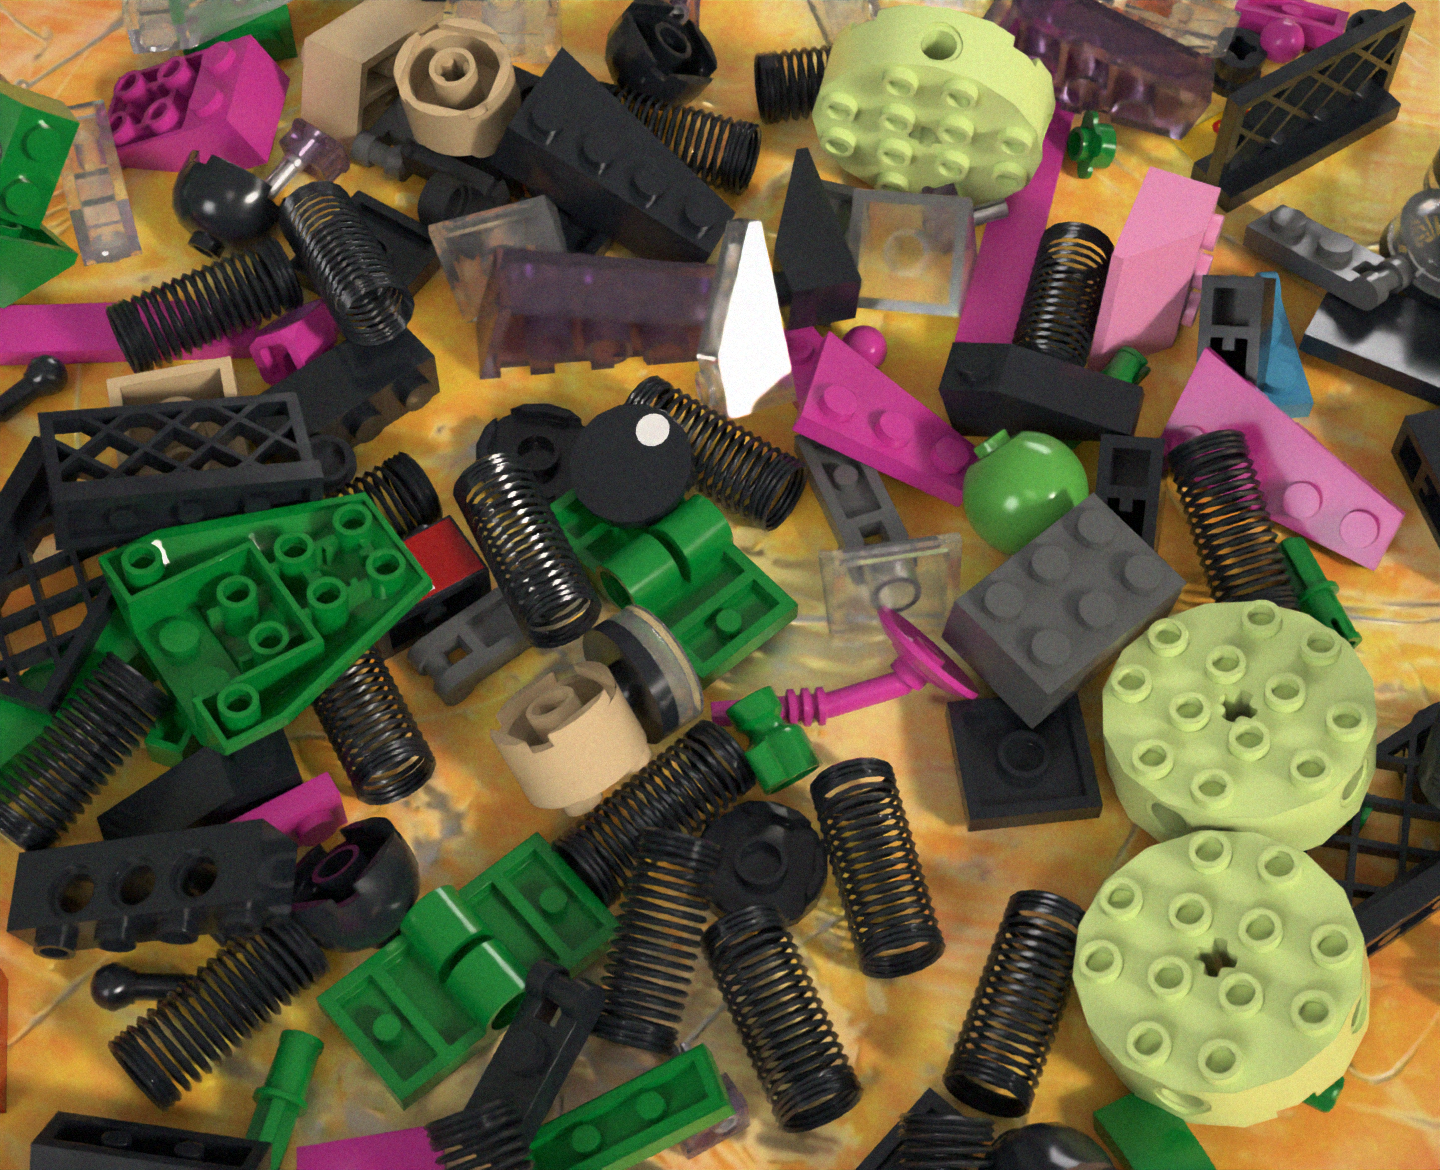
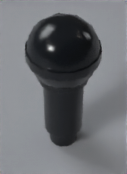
[0,354,68,422]
[90,962,201,1011]

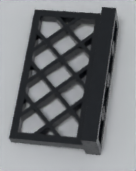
[1190,1,1416,213]
[37,392,324,551]
[0,436,138,717]
[1303,704,1440,959]

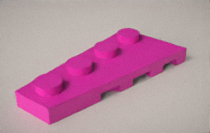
[1160,347,1406,571]

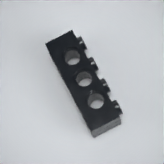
[6,818,298,960]

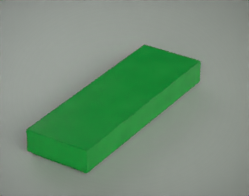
[522,1043,736,1170]

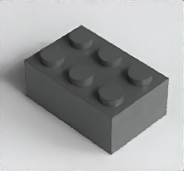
[941,492,1187,729]

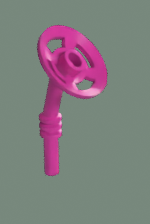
[711,605,980,727]

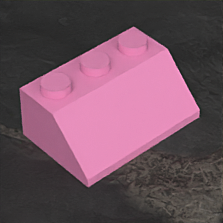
[1087,166,1225,372]

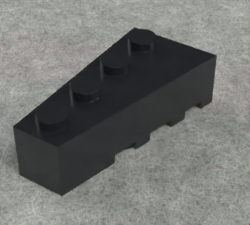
[491,47,736,288]

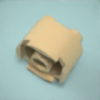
[394,18,521,158]
[490,661,652,817]

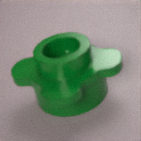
[1067,110,1117,179]

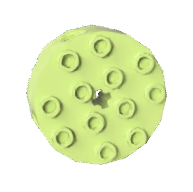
[811,5,1056,212]
[1102,600,1377,851]
[1072,830,1371,1127]

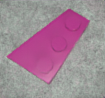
[792,331,978,507]

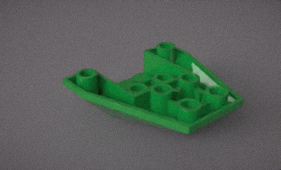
[97,492,433,756]

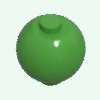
[962,428,1089,555]

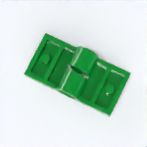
[536,488,798,691]
[316,832,623,1111]

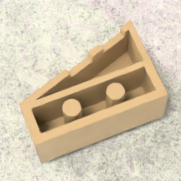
[300,0,457,162]

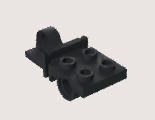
[400,65,541,261]

